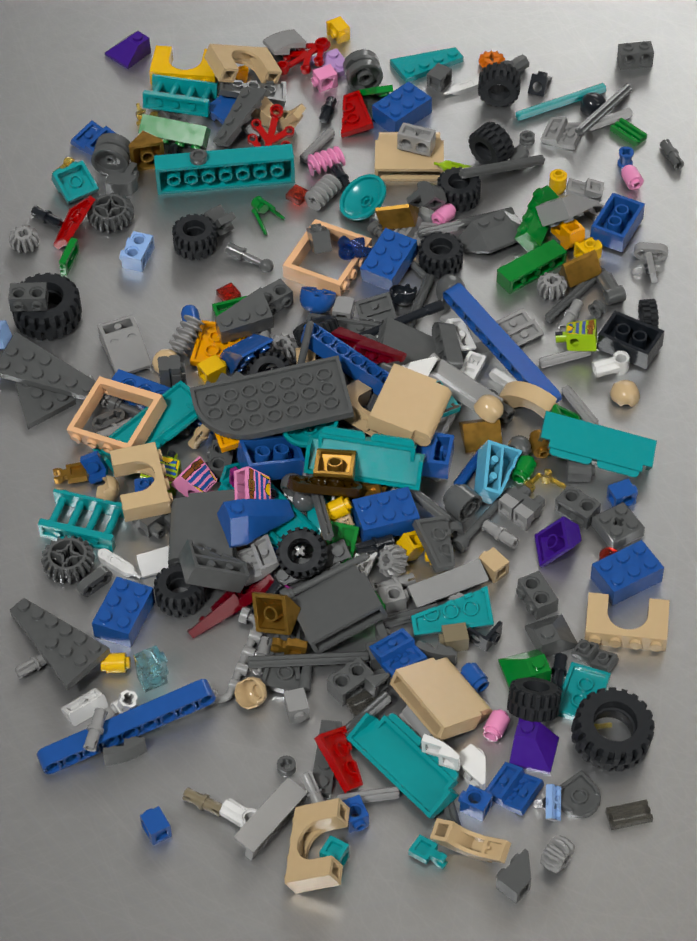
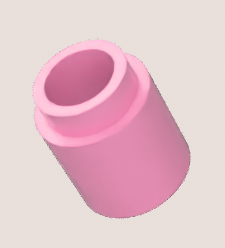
[621,165,644,190]
[431,203,456,224]
[483,709,511,742]

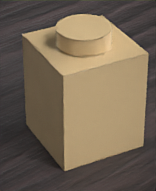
[479,547,509,583]

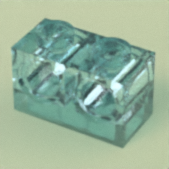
[134,645,169,693]

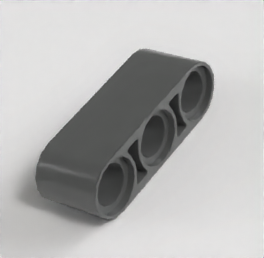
[432,322,463,370]

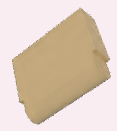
[375,132,444,182]
[366,363,452,446]
[390,657,492,741]

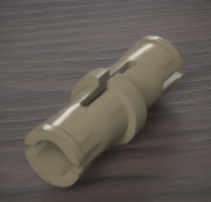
[182,787,222,817]

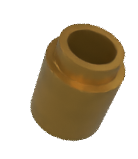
[529,429,550,458]

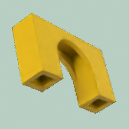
[149,45,218,84]

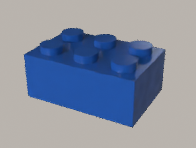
[372,81,432,132]
[590,193,645,252]
[360,228,418,291]
[237,435,305,480]
[352,487,420,542]
[590,540,664,606]
[92,577,155,648]

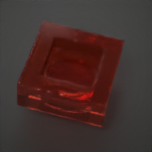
[285,184,309,206]
[216,283,241,302]

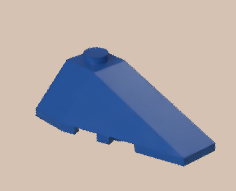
[217,499,295,548]

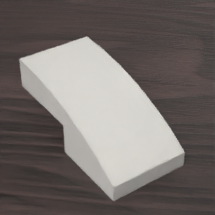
[421,734,460,771]

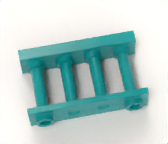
[143,74,218,117]
[38,489,124,552]

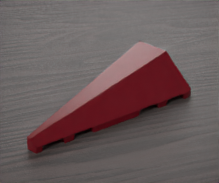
[331,327,407,364]
[187,574,274,638]

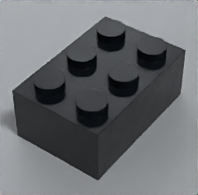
[597,310,665,369]

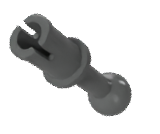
[225,242,274,272]

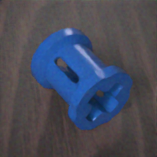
[617,146,634,169]

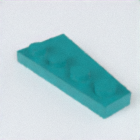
[390,47,464,83]
[411,586,494,637]

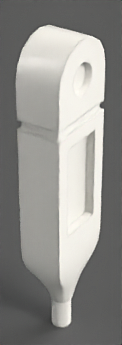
[443,76,479,95]
[489,368,516,387]
[97,548,142,579]

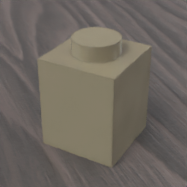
[438,622,469,652]

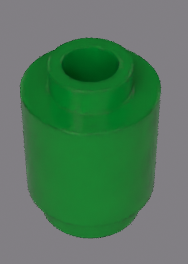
[512,455,537,484]

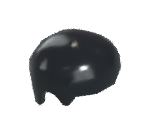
[580,92,606,116]
[389,284,417,306]

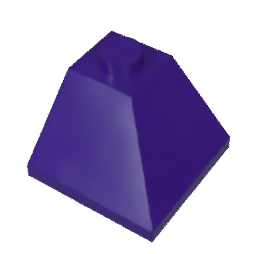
[105,31,151,69]
[534,516,582,568]
[509,717,559,775]

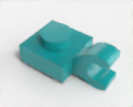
[408,835,448,869]

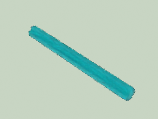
[515,83,606,121]

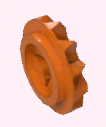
[479,50,505,68]

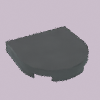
[559,770,601,818]

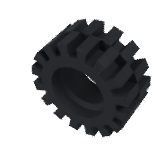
[638,299,659,328]

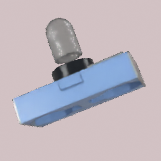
[532,783,561,822]

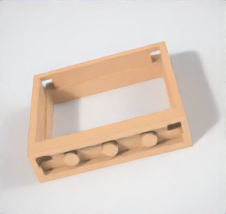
[283,219,373,296]
[66,376,167,454]

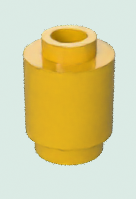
[549,169,567,195]
[326,496,353,521]
[100,653,131,674]

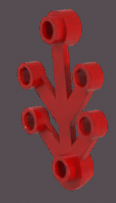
[277,37,331,76]
[247,104,295,147]

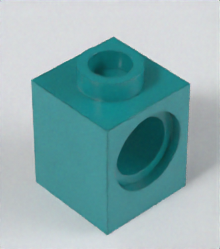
[319,835,350,867]

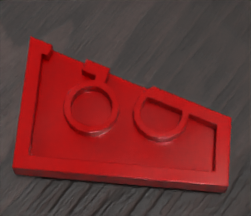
[341,90,374,138]
[53,195,96,249]
[314,726,363,793]

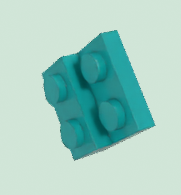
[51,160,99,204]

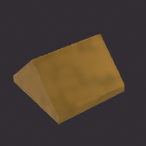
[129,131,165,171]
[375,204,419,230]
[559,249,602,288]
[459,419,503,453]
[313,448,356,481]
[252,592,301,635]

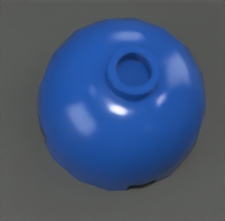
[300,286,336,314]

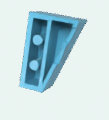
[474,440,522,505]

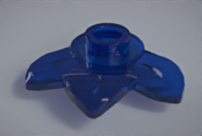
[338,235,372,260]

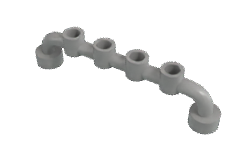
[211,607,263,706]

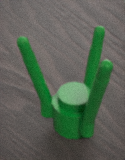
[251,196,285,235]

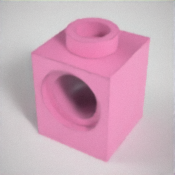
[311,64,338,92]

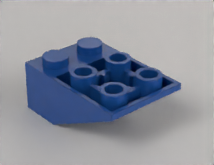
[220,334,274,374]
[415,433,454,479]

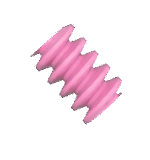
[307,146,346,176]

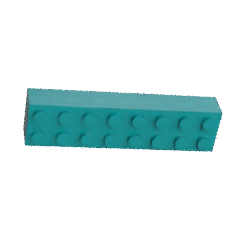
[154,144,295,195]

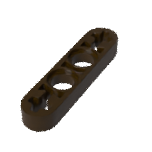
[287,475,362,498]

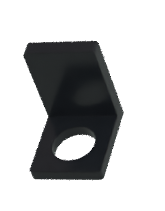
[528,71,552,97]
[467,621,503,652]

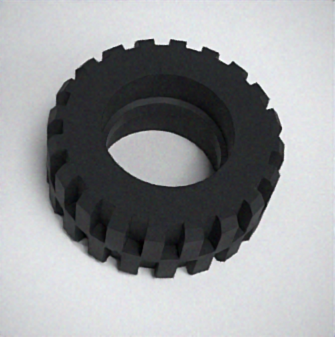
[12,273,82,341]
[571,687,655,771]

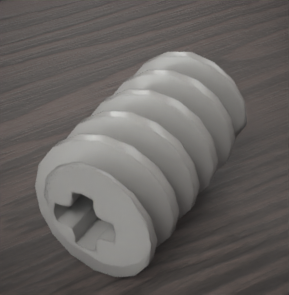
[305,174,342,211]
[169,315,205,357]

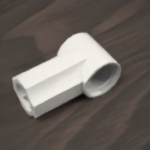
[592,351,629,378]
[111,690,138,716]
[219,798,257,827]

